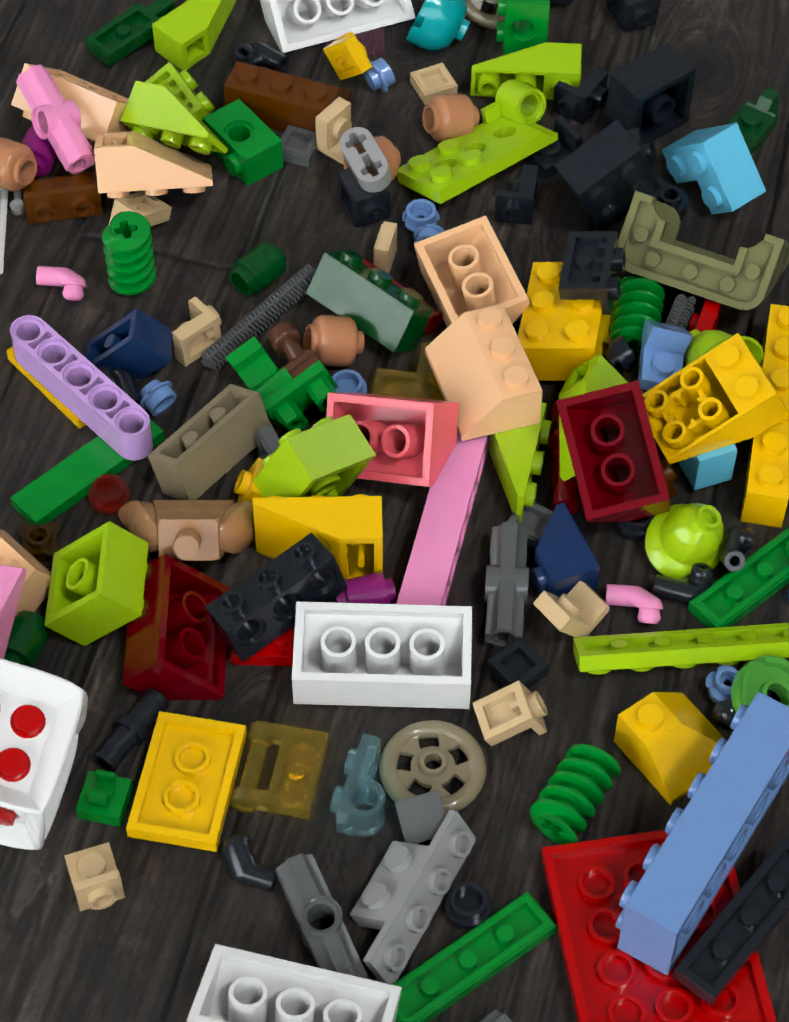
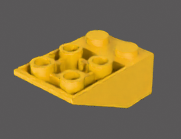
[642,333,789,464]
[252,494,383,580]

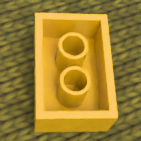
[518,262,615,381]

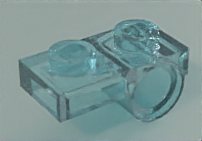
[330,733,385,836]

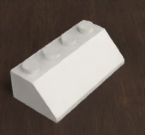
[260,0,415,53]
[292,602,472,709]
[187,944,402,1022]

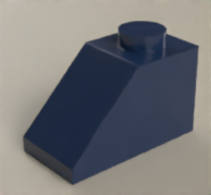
[84,308,173,379]
[530,503,600,597]

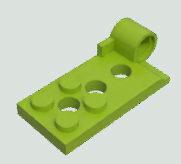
[397,79,559,204]

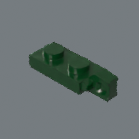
[85,0,175,67]
[728,87,781,156]

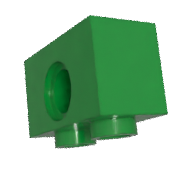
[496,0,550,56]
[203,99,284,187]

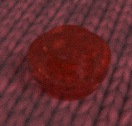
[88,474,130,514]

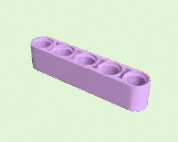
[10,315,153,461]

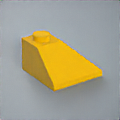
[614,692,725,805]

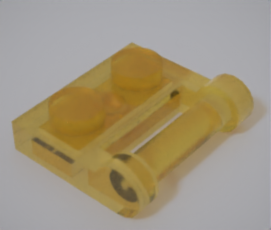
[230,721,329,819]

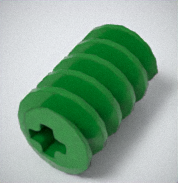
[102,211,156,296]
[607,276,665,357]
[530,744,621,845]

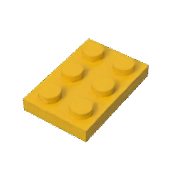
[126,711,247,852]

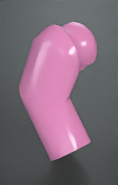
[36,266,86,301]
[605,584,663,624]

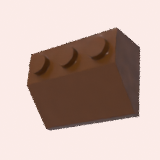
[223,61,353,132]

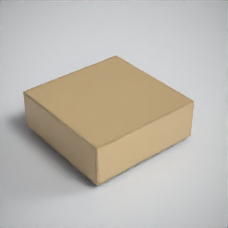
[410,62,458,105]
[374,221,397,274]

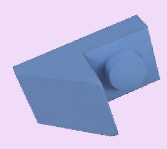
[638,319,692,390]

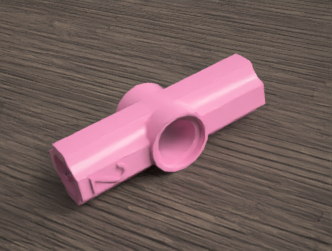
[16,64,95,175]

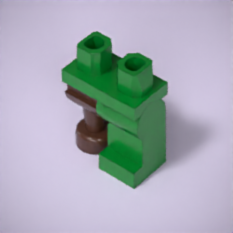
[225,321,339,432]

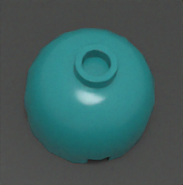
[405,0,470,51]

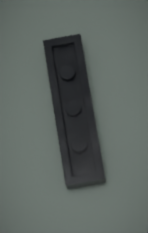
[673,836,789,1006]

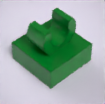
[75,769,134,827]

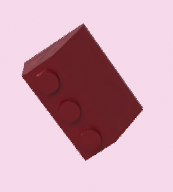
[556,380,670,522]
[123,554,230,700]

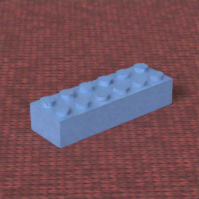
[615,692,789,976]

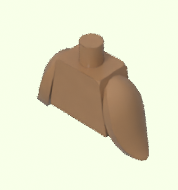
[118,500,255,561]

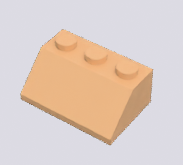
[11,63,132,147]
[414,215,530,327]
[425,304,543,441]

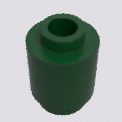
[229,242,286,297]
[4,610,49,668]

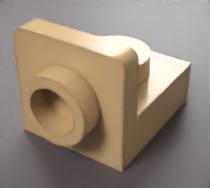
[315,97,352,165]
[109,190,172,226]
[172,297,222,367]
[533,581,610,637]
[472,680,548,746]
[64,842,125,911]

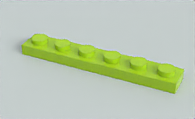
[573,623,789,675]

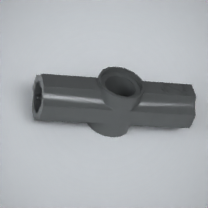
[484,522,529,649]
[275,853,368,979]

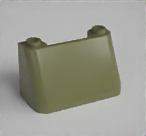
[618,191,789,311]

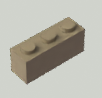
[148,384,270,500]

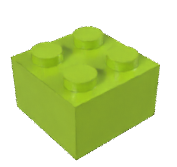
[253,414,376,498]
[44,521,149,646]

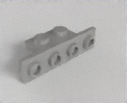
[350,810,476,985]

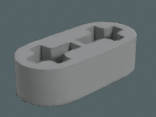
[339,127,392,193]

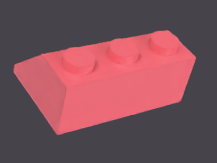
[326,392,459,487]

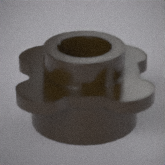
[19,521,61,562]

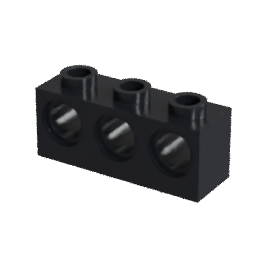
[205,533,348,663]

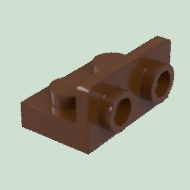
[23,172,103,224]

